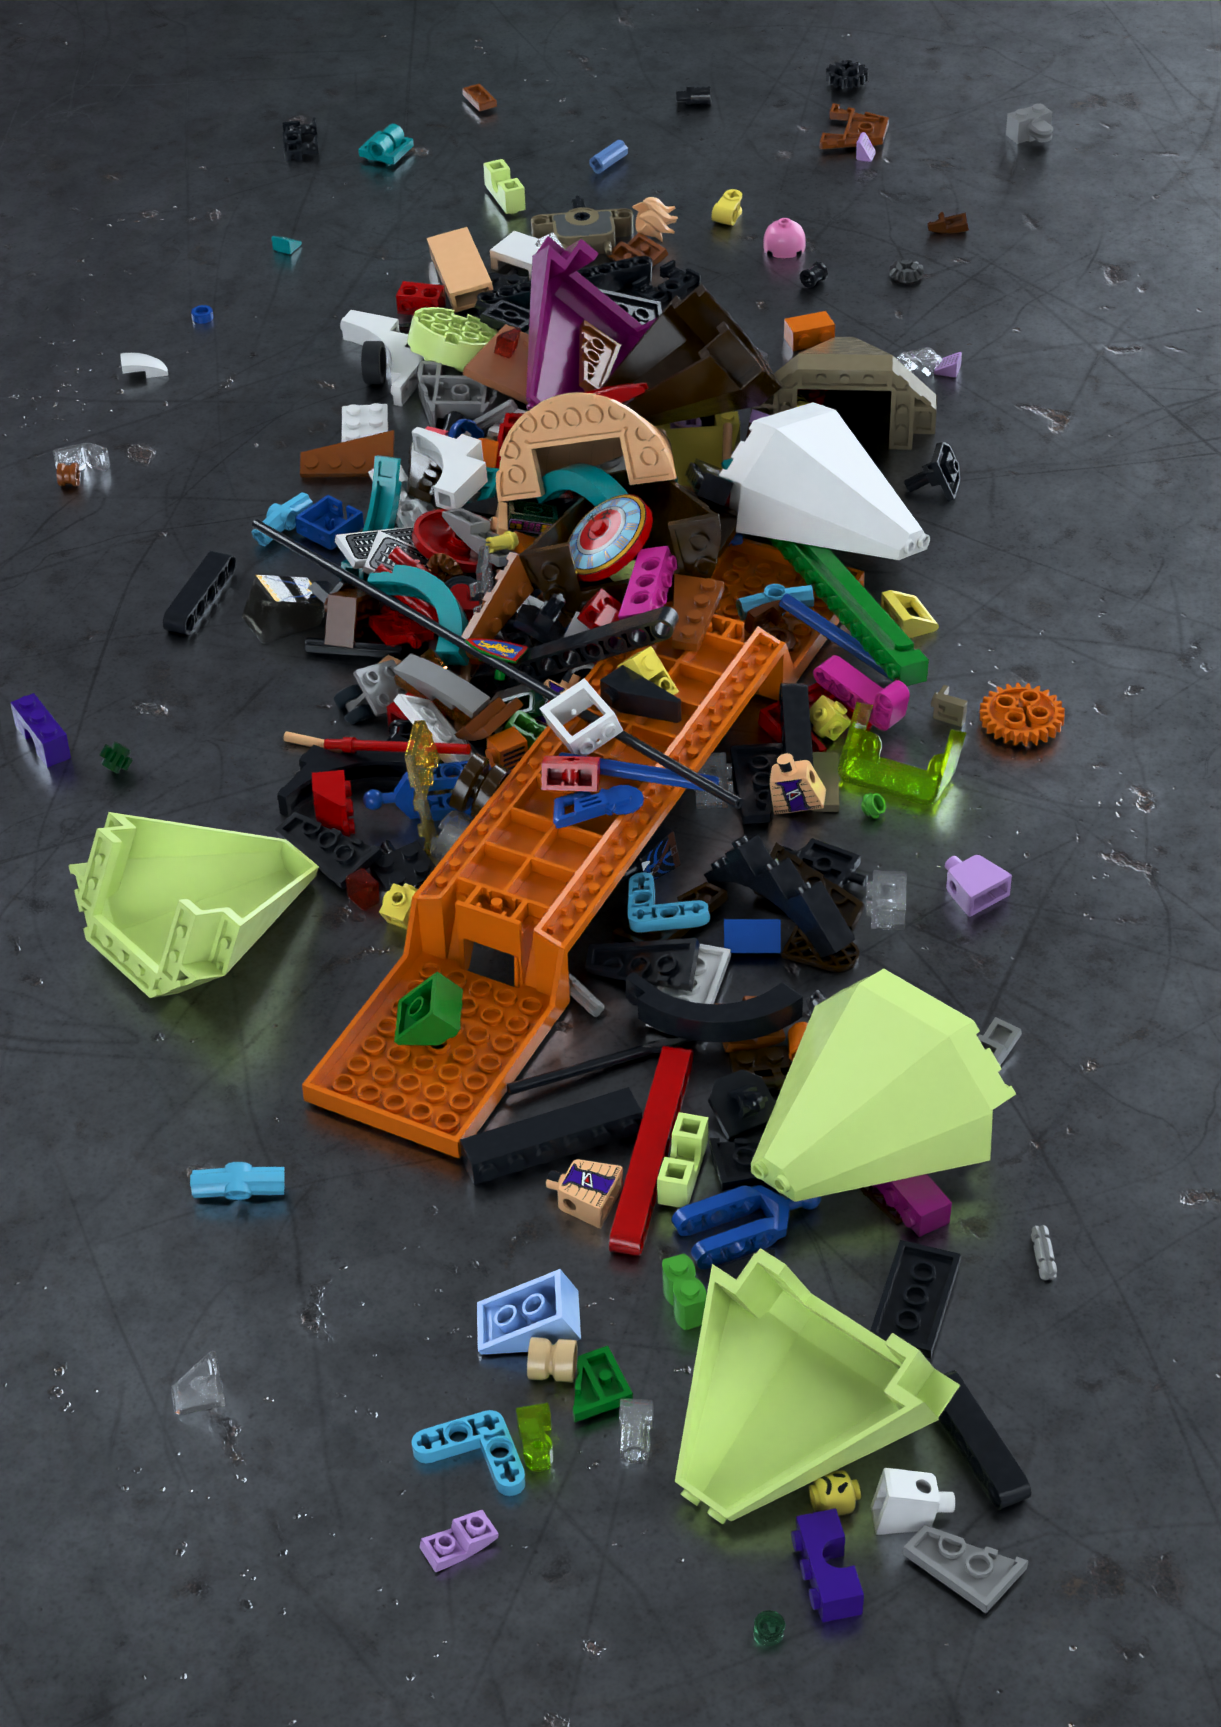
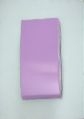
[419,1510,499,1572]

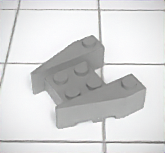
[417,361,509,434]

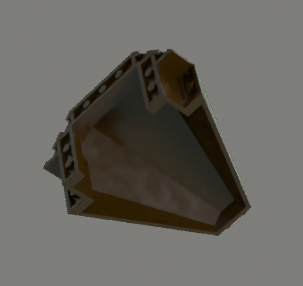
[600,284,782,426]

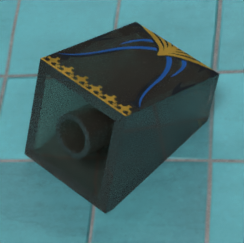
[242,575,326,644]

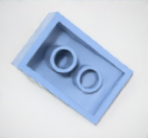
[477,1269,581,1355]

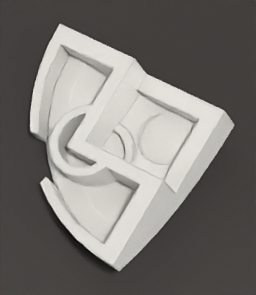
[120,353,168,378]

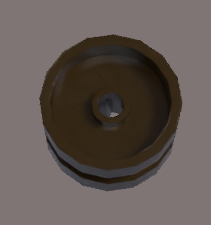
[449,753,511,818]

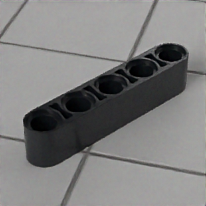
[163,551,236,635]
[779,683,814,768]
[938,1370,1031,1510]

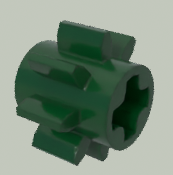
[99,741,133,773]

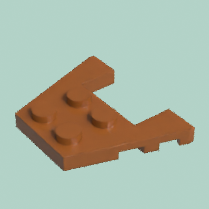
[820,103,889,149]

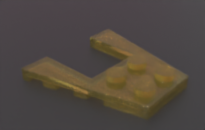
[405,720,450,856]

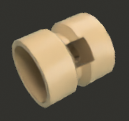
[527,1337,577,1383]

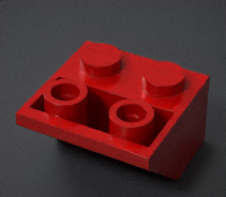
[312,770,355,837]

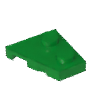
[573,1346,633,1422]

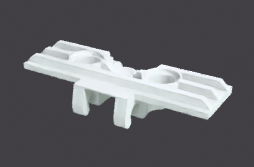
[368,464,435,528]

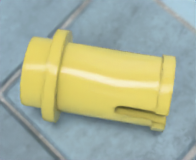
[486,531,519,553]

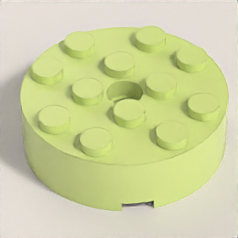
[407,307,498,372]

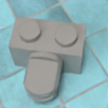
[1006,103,1053,144]

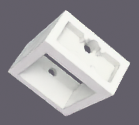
[539,678,624,756]

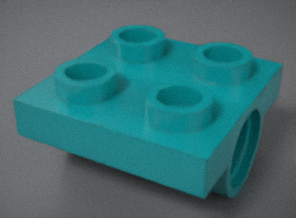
[358,124,414,164]

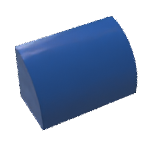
[724,919,781,953]

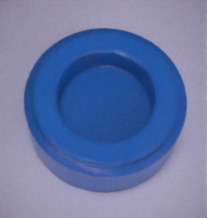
[191,305,214,324]

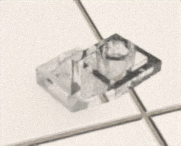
[897,347,943,376]
[53,442,110,472]

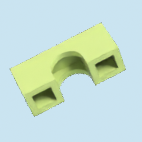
[483,159,526,214]
[657,1112,708,1208]

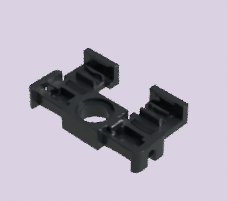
[282,117,319,161]
[632,260,701,304]

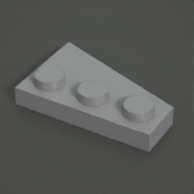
[903,1525,1028,1613]

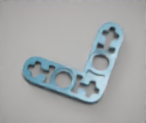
[628,872,710,933]
[412,1410,525,1496]

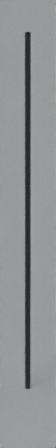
[252,519,743,809]

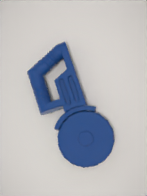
[553,785,644,828]

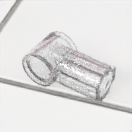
[619,1399,654,1464]

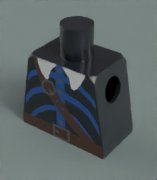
[622,822,681,881]

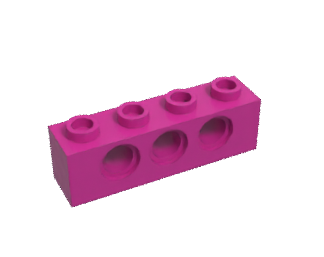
[618,546,677,632]

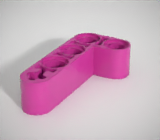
[813,655,910,731]

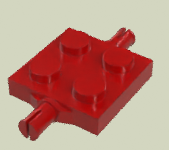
[369,605,434,649]

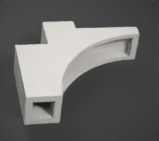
[412,427,488,510]

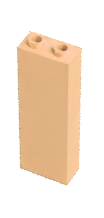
[426,227,494,313]

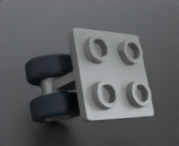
[334,660,411,724]

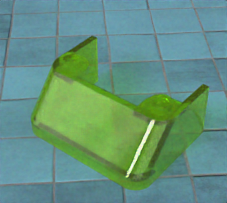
[838,702,966,805]

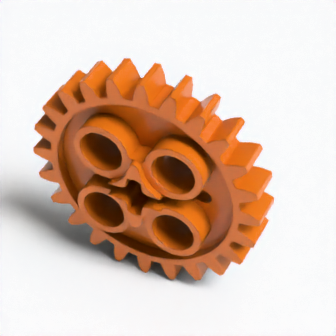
[979,683,1065,747]

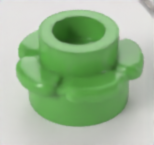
[861,793,886,819]

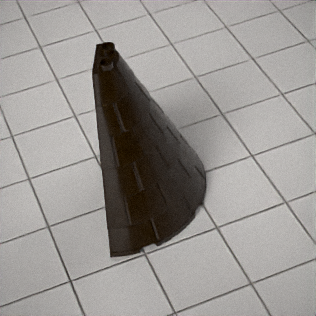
[519,469,721,618]

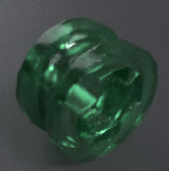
[753,1610,786,1646]

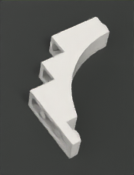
[340,310,425,406]

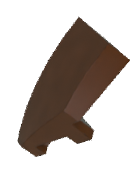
[927,212,969,233]
[744,600,787,634]

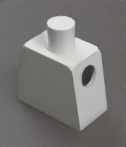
[871,1468,955,1535]

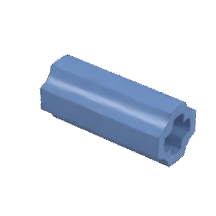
[590,140,628,174]

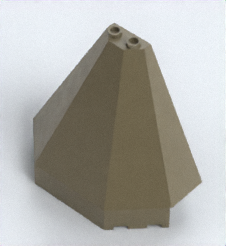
[751,337,937,450]

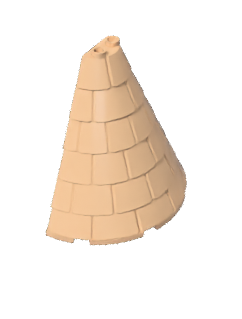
[496,392,677,502]

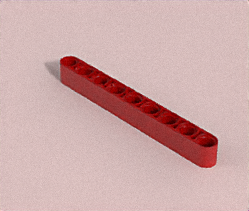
[609,1046,693,1256]

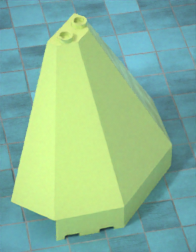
[69,812,319,998]
[751,969,1016,1202]
[675,1248,960,1524]

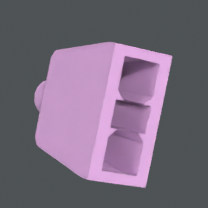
[945,855,1012,917]

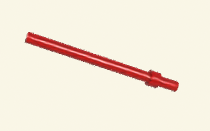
[324,737,471,755]

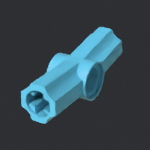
[251,492,313,547]
[736,584,814,620]
[190,1162,285,1200]

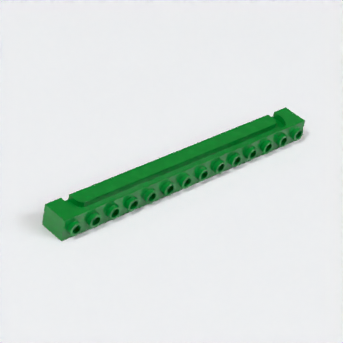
[768,538,929,686]

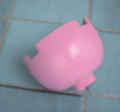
[763,218,806,258]

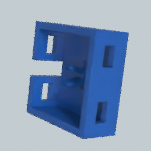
[295,495,364,550]

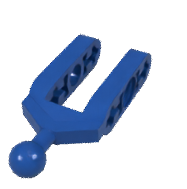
[363,761,491,821]
[671,1185,821,1269]

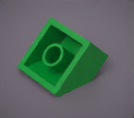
[394,972,463,1045]

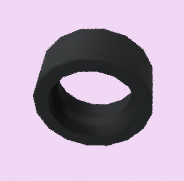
[361,341,387,384]

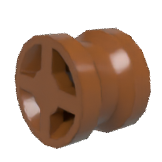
[57,463,80,486]

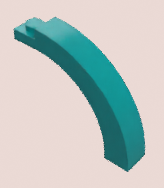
[340,455,402,583]
[536,463,628,507]
[367,565,470,666]

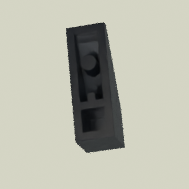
[600,665,681,723]

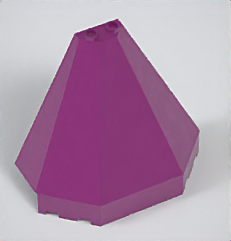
[526,236,658,411]

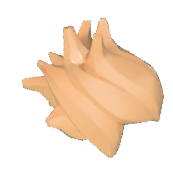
[632,197,678,242]

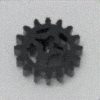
[826,60,868,89]

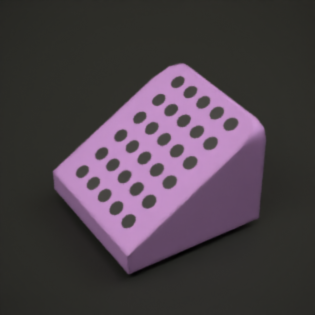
[856,132,876,162]
[934,352,962,377]

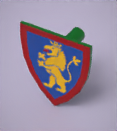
[465,638,529,680]

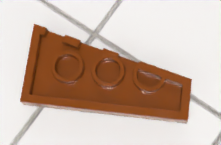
[300,430,395,478]
[461,552,534,660]
[672,574,724,652]

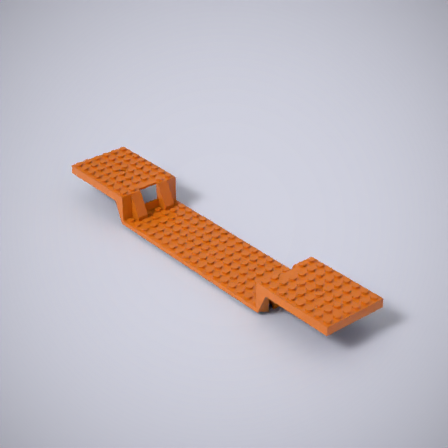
[302,538,864,1158]

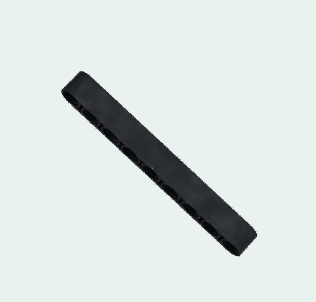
[477,256,652,316]
[469,606,679,695]

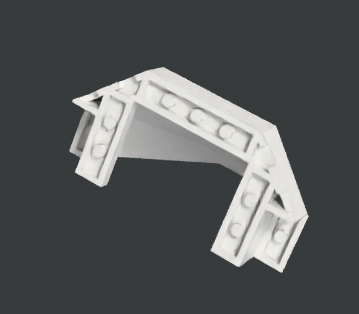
[719,402,930,560]

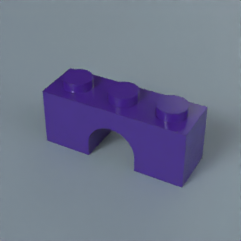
[10,693,71,768]
[791,1508,864,1622]

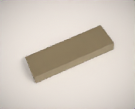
[812,752,839,812]

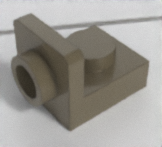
[931,685,967,727]

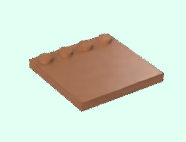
[463,324,529,405]

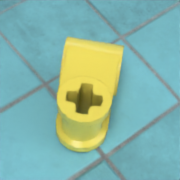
[712,189,742,226]

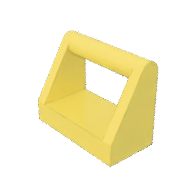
[881,590,939,638]

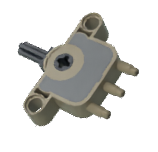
[531,196,634,256]

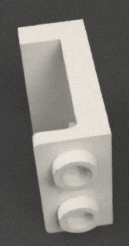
[490,231,544,281]

